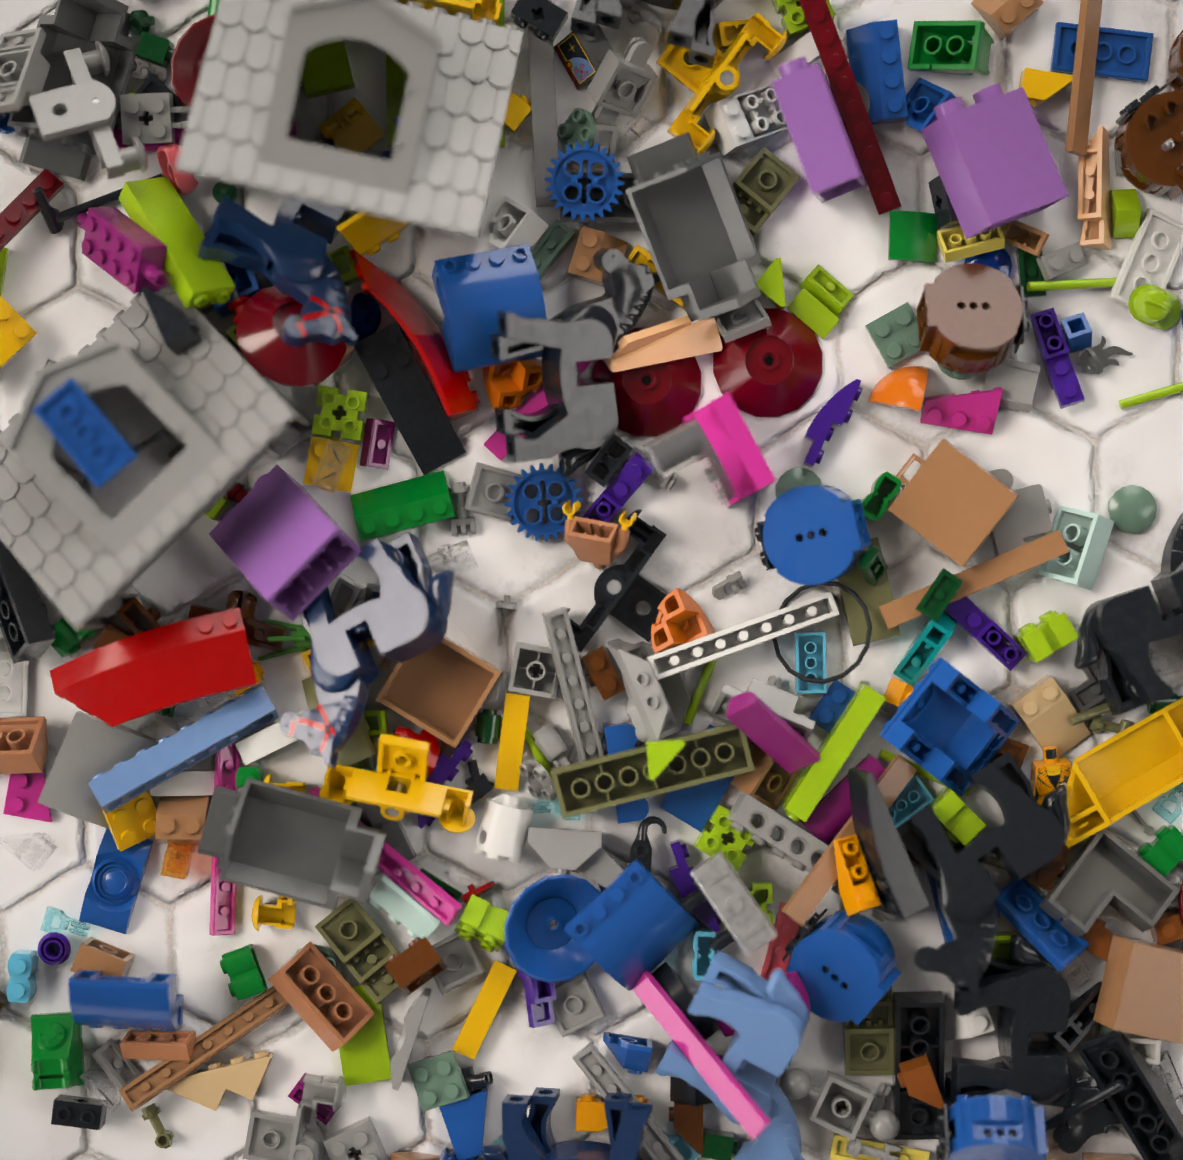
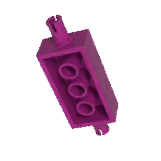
[76,206,169,294]

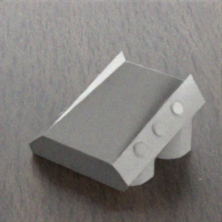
[982,359,1040,413]

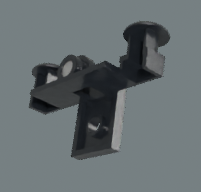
[567,509,667,653]

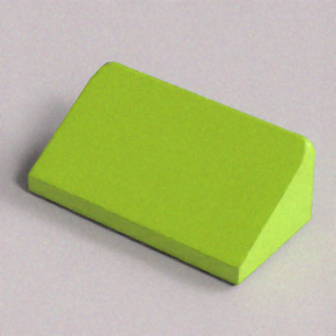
[799,264,855,316]
[787,288,840,339]

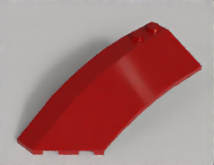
[349,249,481,421]
[50,607,257,728]

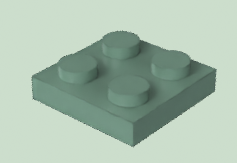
[865,302,919,368]
[407,1050,470,1112]

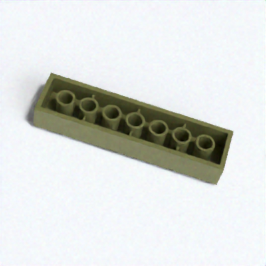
[551,723,754,819]

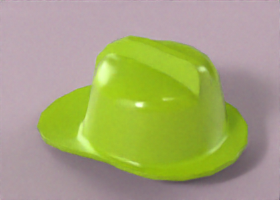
[1128,284,1181,330]

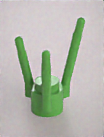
[258,619,311,661]

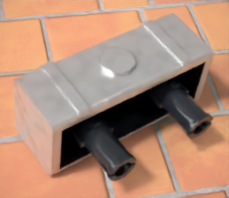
[680,850,777,956]

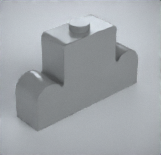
[988,469,1052,557]

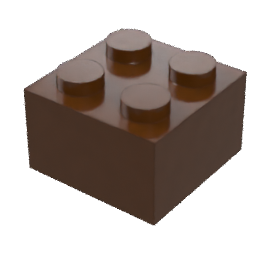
[385,936,448,996]

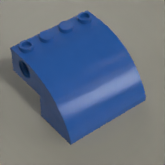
[432,244,547,373]
[879,657,1021,797]
[564,858,701,991]
[68,970,184,1031]

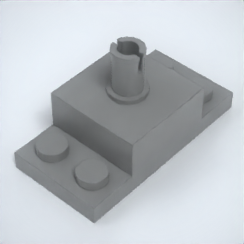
[0,27,51,113]
[709,676,816,741]

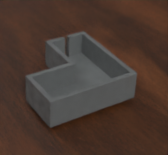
[1039,828,1180,938]

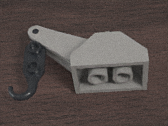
[527,816,667,888]

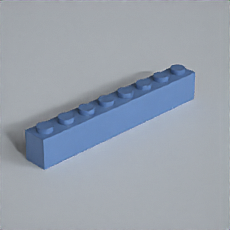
[88,686,278,814]

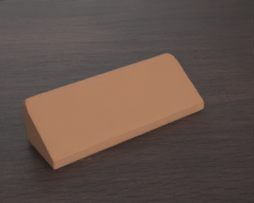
[120,1030,196,1061]

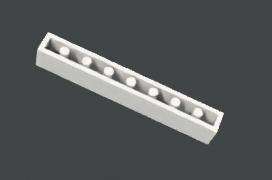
[645,591,839,680]

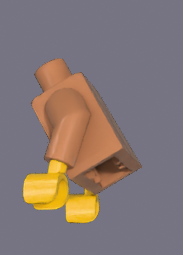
[562,500,637,569]

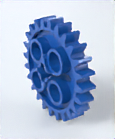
[545,141,625,222]
[504,463,583,542]

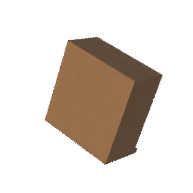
[888,439,1020,567]
[375,636,503,748]
[1093,934,1183,1044]

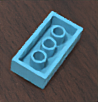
[794,632,827,694]
[888,774,935,828]

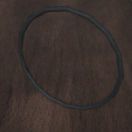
[772,581,872,684]

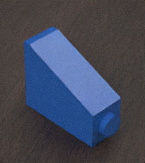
[439,1086,488,1160]

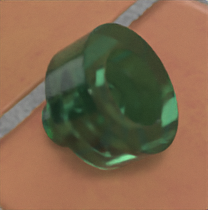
[129,10,155,35]
[212,180,238,204]

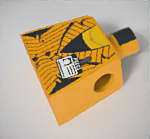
[1030,746,1072,805]

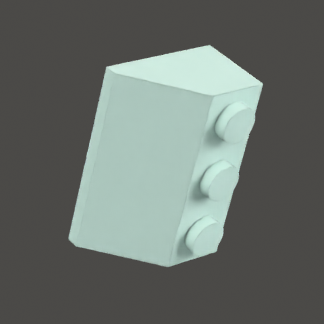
[1037,505,1114,591]
[369,874,441,939]

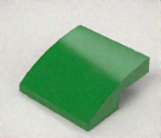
[888,210,937,263]

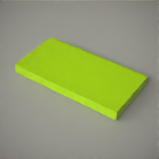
[339,984,391,1086]

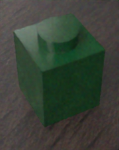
[135,31,175,68]
[701,1128,738,1160]

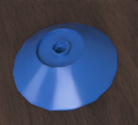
[504,874,601,983]

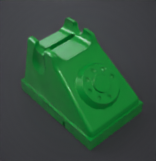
[907,20,994,76]
[31,1012,85,1091]

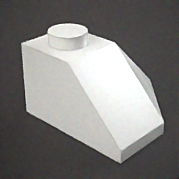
[490,196,549,249]
[945,986,995,1041]

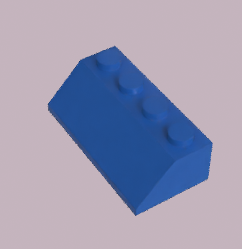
[846,19,908,125]

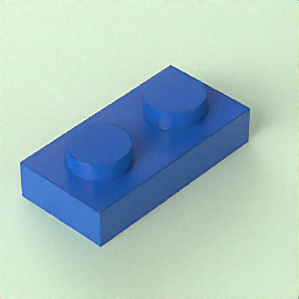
[808,680,856,733]

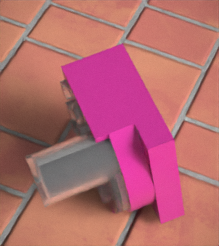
[642,392,776,507]

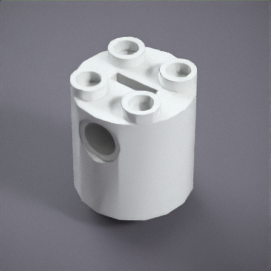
[474,793,533,863]

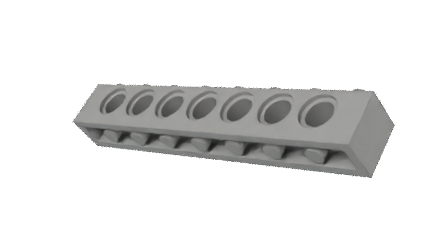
[726,793,896,923]

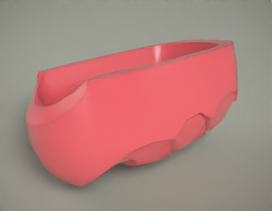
[156,143,199,195]

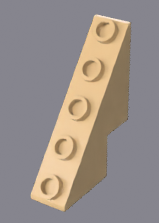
[166,1050,274,1111]

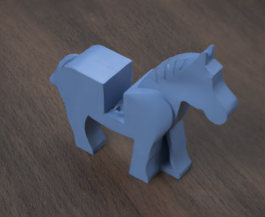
[655,950,809,1160]

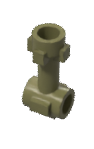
[1088,715,1135,734]
[142,1103,174,1149]

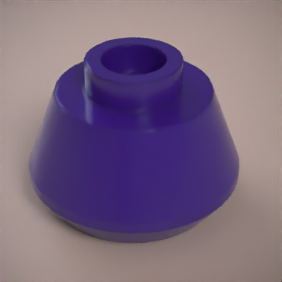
[38,932,71,966]

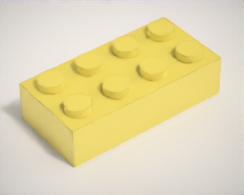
[937,225,1005,263]

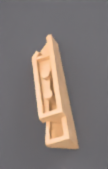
[1077,126,1112,250]
[603,315,723,372]

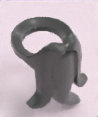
[1077,336,1133,375]

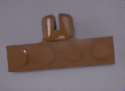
[188,590,287,652]

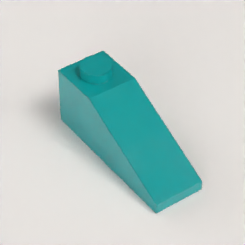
[893,613,957,686]

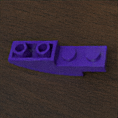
[1030,308,1085,409]
[803,379,863,468]
[582,452,655,523]
[945,596,1027,671]
[418,738,474,829]
[668,839,723,932]
[518,969,557,1028]

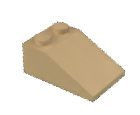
[1008,675,1091,758]

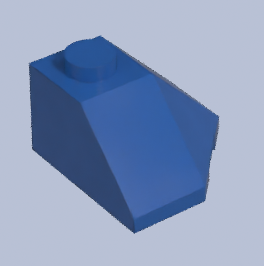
[906,77,956,133]
[603,1032,652,1075]

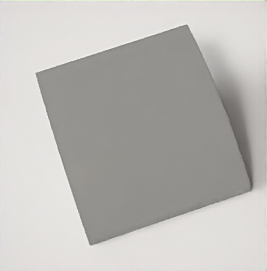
[38,711,159,829]

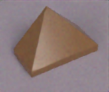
[1002,220,1049,257]

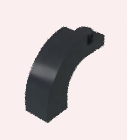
[651,962,720,1041]

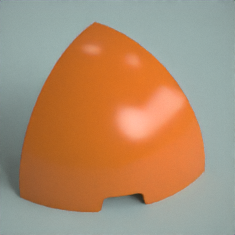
[483,358,543,411]
[868,366,928,412]
[651,588,715,654]

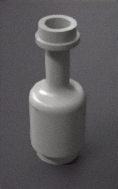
[532,724,571,766]

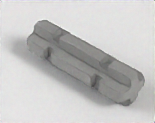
[863,1082,893,1128]

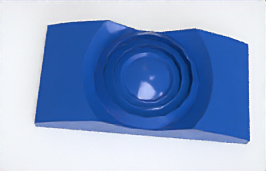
[79,828,154,934]

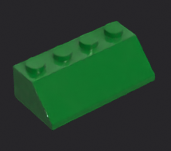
[350,470,456,542]

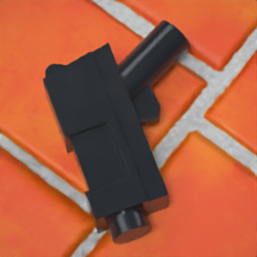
[464,760,495,806]

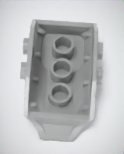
[606,638,691,744]

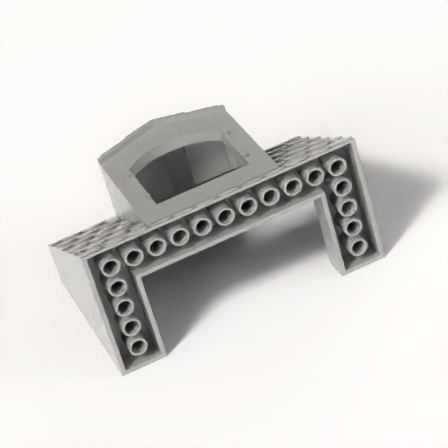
[175,0,523,238]
[0,276,313,630]

